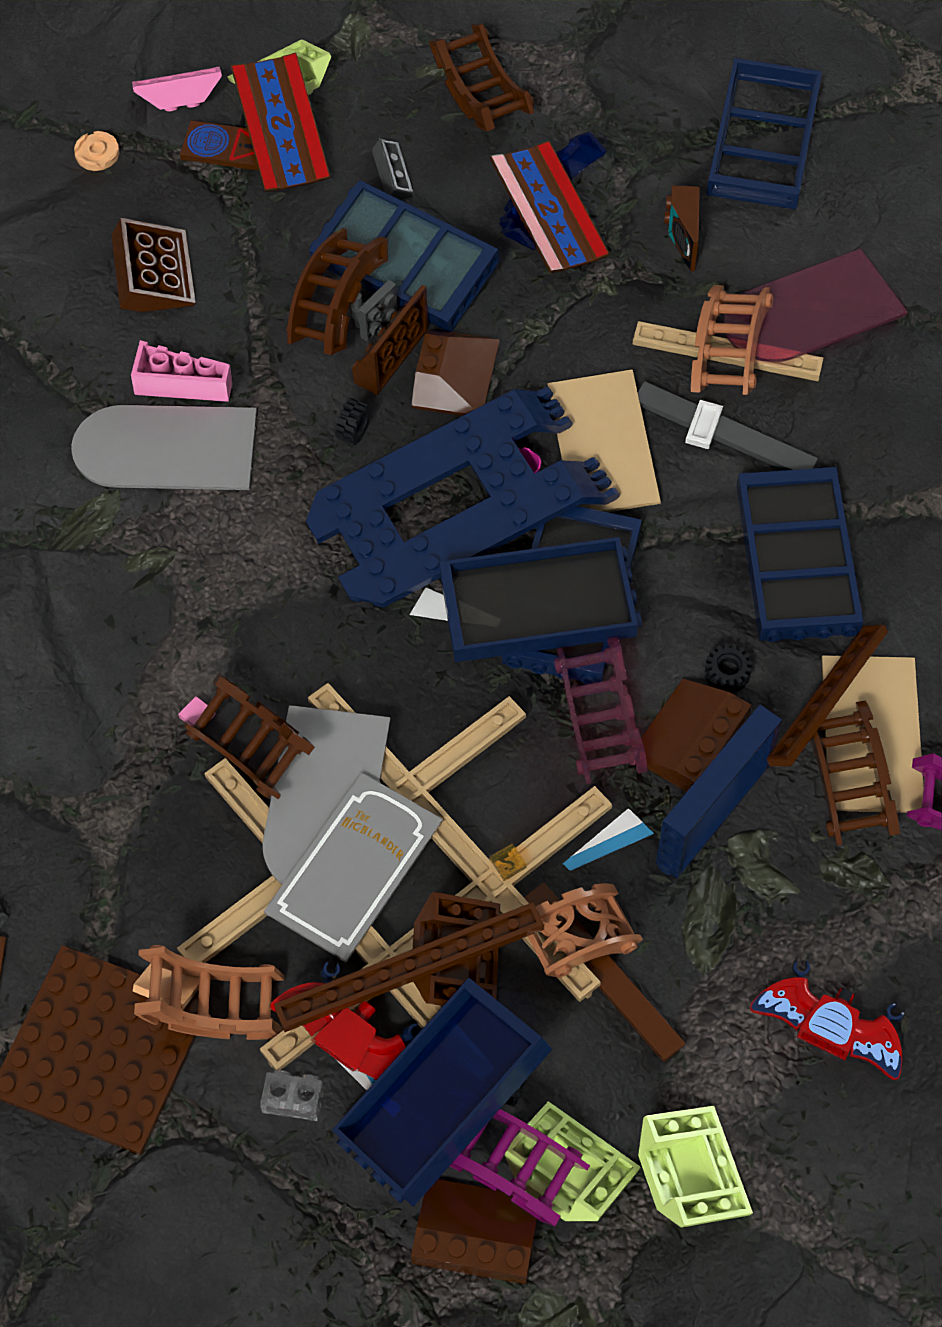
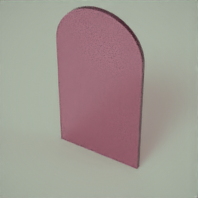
[724,249,908,362]

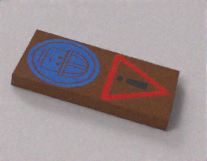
[180,121,259,171]

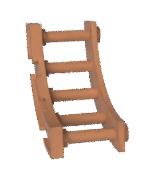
[691,285,773,395]
[134,945,285,1040]

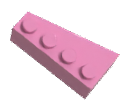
[131,340,232,402]

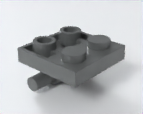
[351,280,398,342]

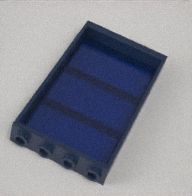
[332,978,552,1207]

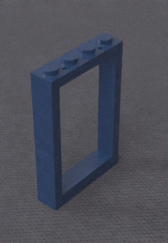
[656,705,782,879]

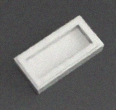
[685,400,723,449]

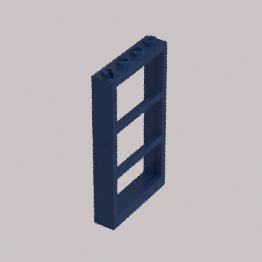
[707,58,822,209]

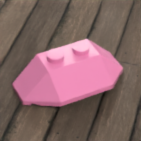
[132,67,222,111]

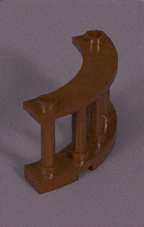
[428,24,534,131]
[286,228,388,355]
[183,673,315,799]
[810,700,900,845]

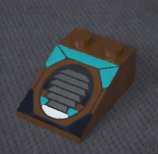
[664,186,700,271]

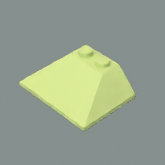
[228,39,331,95]
[504,1101,641,1221]
[638,1106,753,1228]

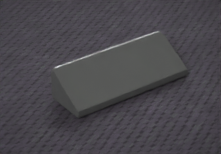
[372,139,414,199]

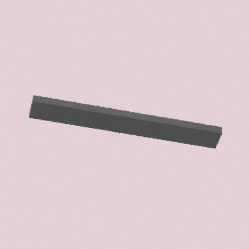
[638,381,818,471]

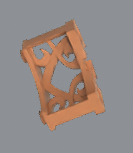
[528,883,643,978]

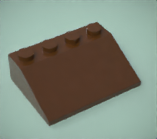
[111,218,196,312]
[352,284,428,396]
[629,679,752,792]
[411,1179,537,1285]

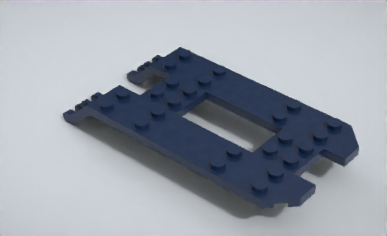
[306,387,620,608]

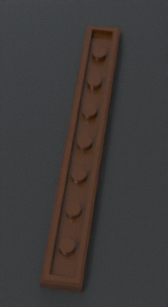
[766,625,888,766]
[524,882,685,1063]

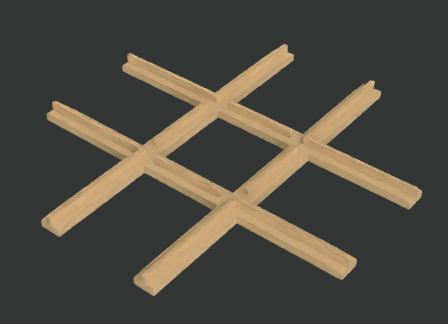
[177,683,612,1088]

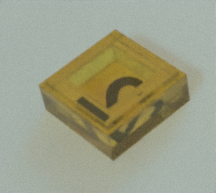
[490,843,527,881]

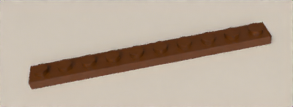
[274,902,544,1032]

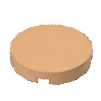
[74,131,120,171]

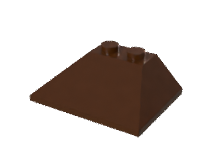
[412,329,500,416]
[413,892,500,1011]

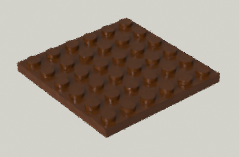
[0,945,211,1156]

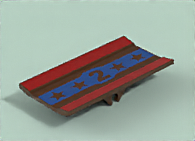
[231,52,330,192]
[490,141,610,273]

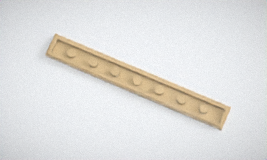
[633,321,823,381]

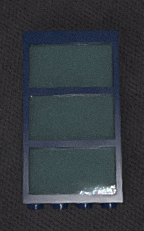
[309,180,501,332]

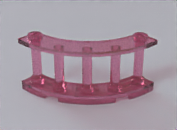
[554,637,648,784]

